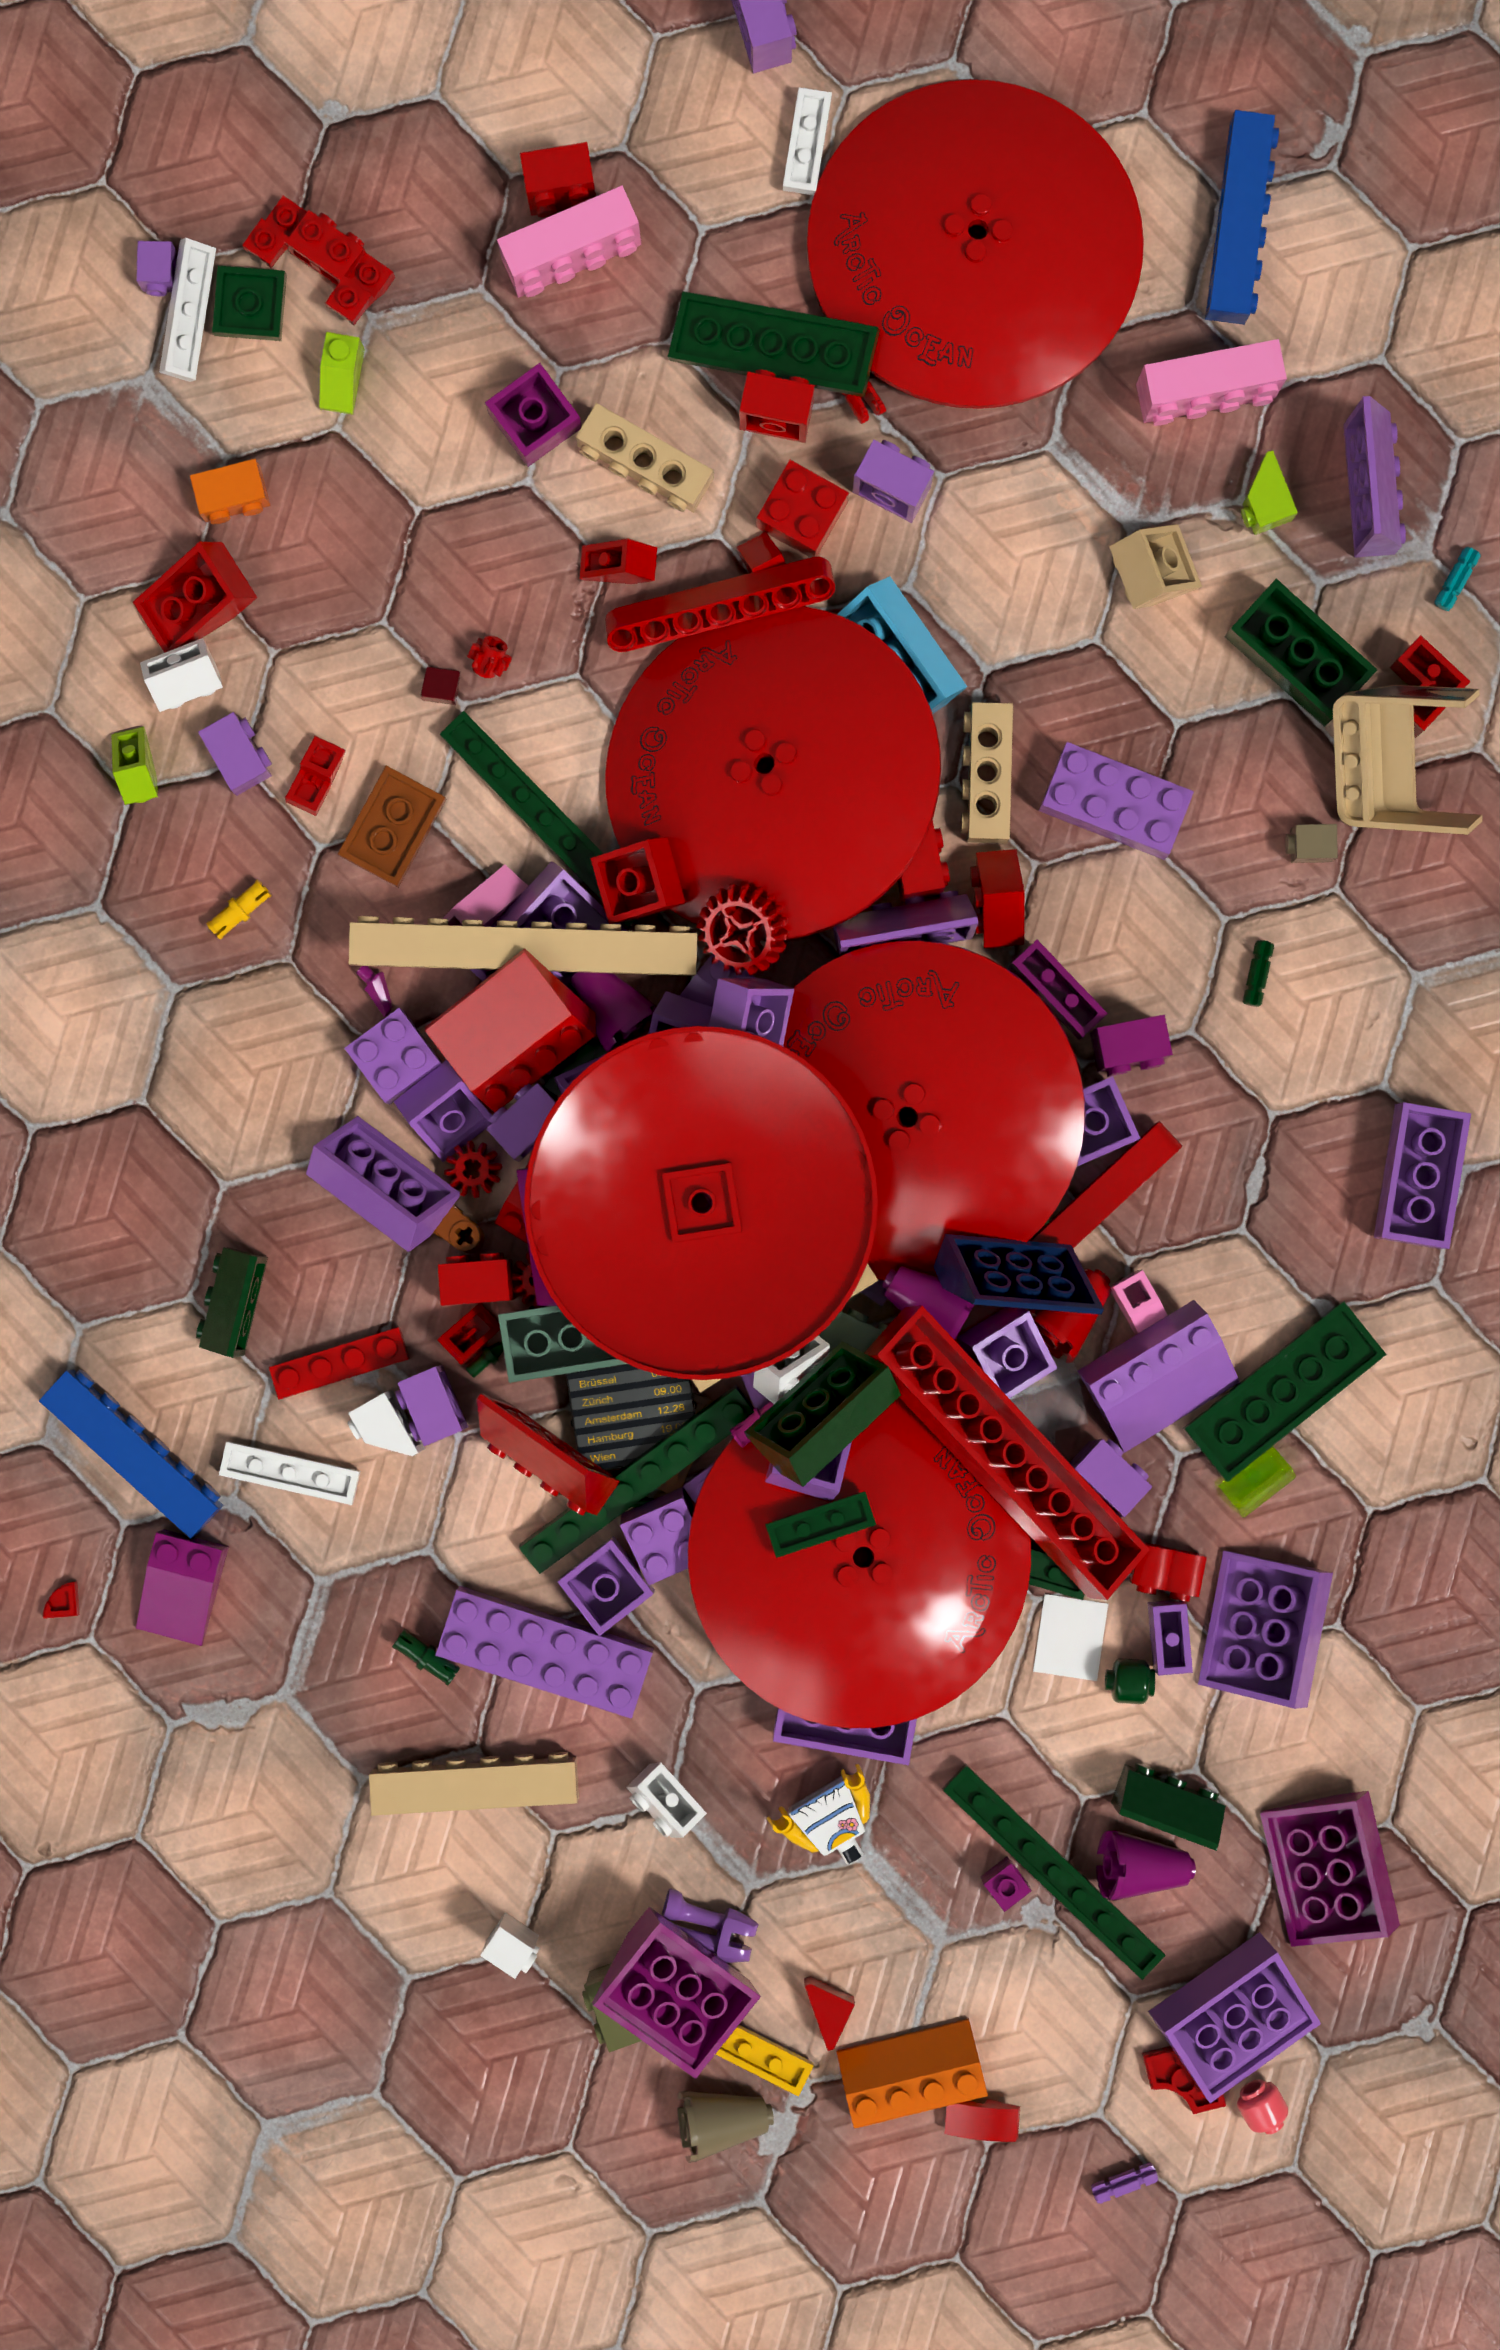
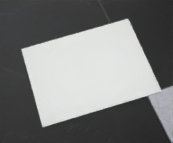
[1033,1594,1108,1681]

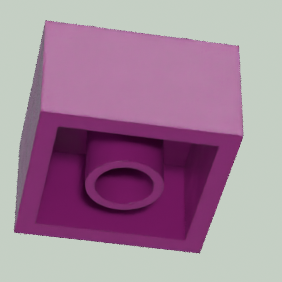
[485,363,582,467]
[1090,1014,1173,1077]

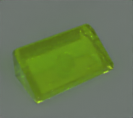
[1218,1446,1296,1518]

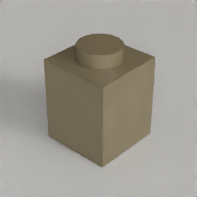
[1285,824,1338,863]

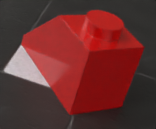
[579,538,657,584]

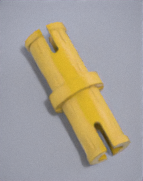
[206,879,272,940]

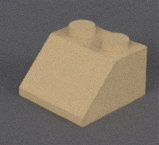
[1109,524,1202,609]

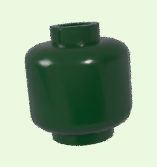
[1105,1658,1155,1704]

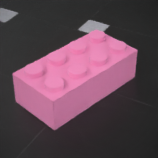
[497,185,641,298]
[1136,339,1287,426]

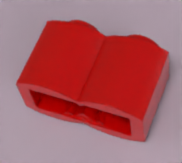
[1130,1542,1207,1602]

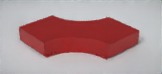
[1142,2046,1226,2114]

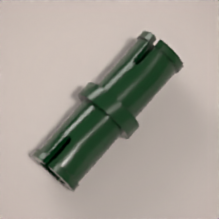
[392,1629,460,1686]

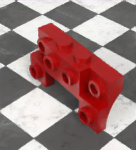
[242,195,395,326]

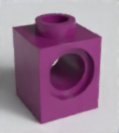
[981,1856,1032,1912]

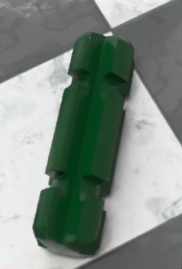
[1243,940,1274,1007]

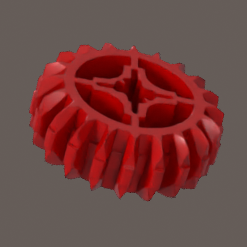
[696,883,790,976]

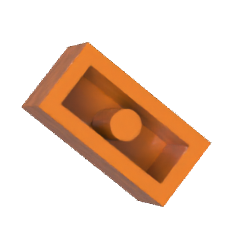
[190,459,271,524]

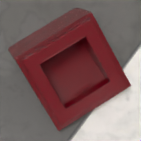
[421,667,461,705]

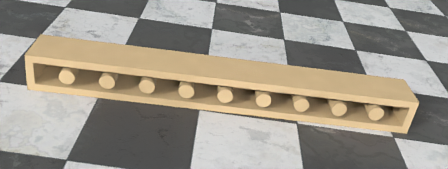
[349,916,697,976]

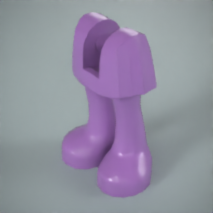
[662,1889,758,1963]

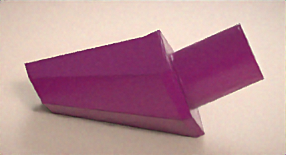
[356,966,393,1018]

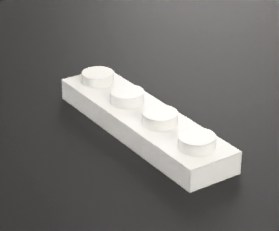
[159,238,216,382]
[219,1441,361,1505]

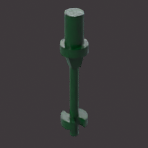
[466,1305,547,1378]

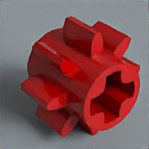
[467,636,512,678]

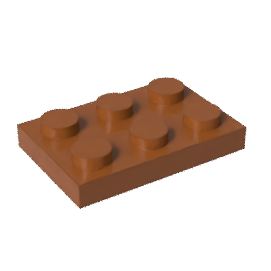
[338,765,447,888]

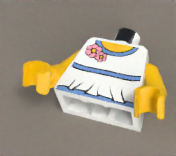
[767,1764,870,1865]

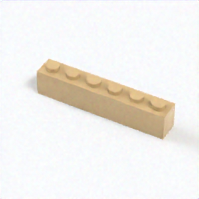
[369,1752,579,1816]

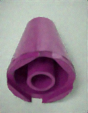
[570,972,657,1053]
[882,1266,974,1340]
[1096,1830,1196,1901]

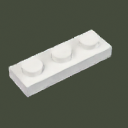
[783,87,832,195]

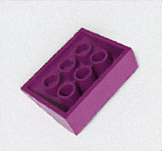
[1260,1791,1400,1947]
[592,1907,761,2079]

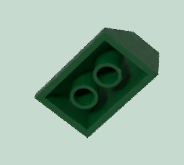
[196,1247,268,1358]
[1111,1762,1226,1851]

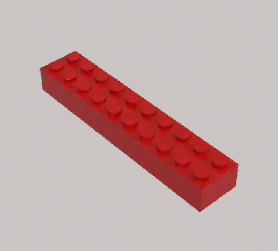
[864,1305,1150,1600]

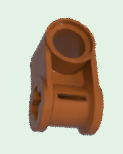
[433,1204,485,1253]

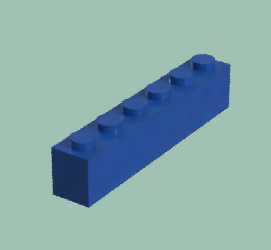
[1205,110,1279,325]
[39,1369,224,1539]

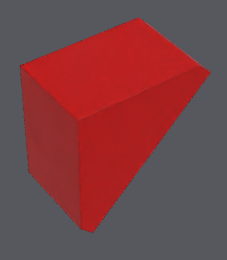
[736,532,787,588]
[437,1303,500,1365]
[804,1976,855,2051]

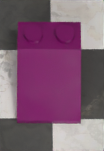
[136,1529,229,1646]

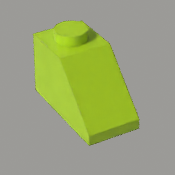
[319,332,365,415]
[1241,450,1298,535]
[111,726,158,805]

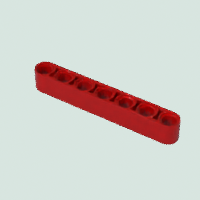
[605,556,835,652]

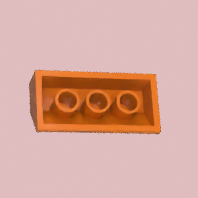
[836,2018,988,2129]

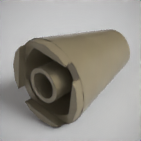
[677,2091,774,2163]

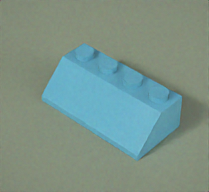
[837,576,967,714]

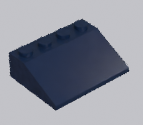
[933,1234,1104,1315]

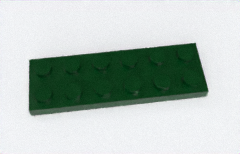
[668,291,880,397]
[1183,1301,1387,1482]

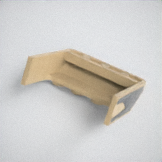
[1333,685,1482,835]

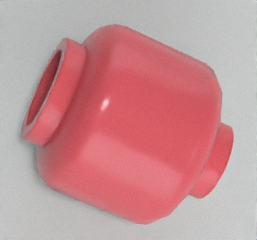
[1237,2079,1288,2134]

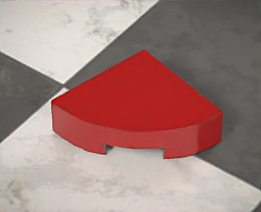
[43,1581,80,1619]

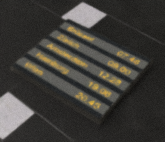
[566,1364,702,1470]

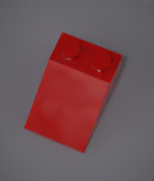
[133,541,258,653]

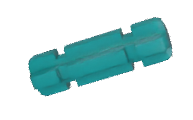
[1434,547,1481,611]

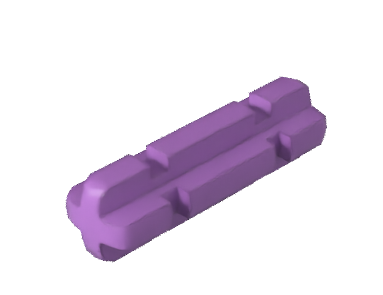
[1091,2163,1158,2204]

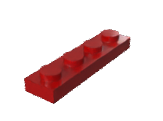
[269,1327,410,1400]

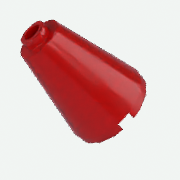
[1028,1269,1112,1363]

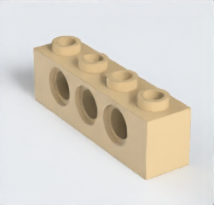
[576,403,714,513]
[961,702,1013,844]

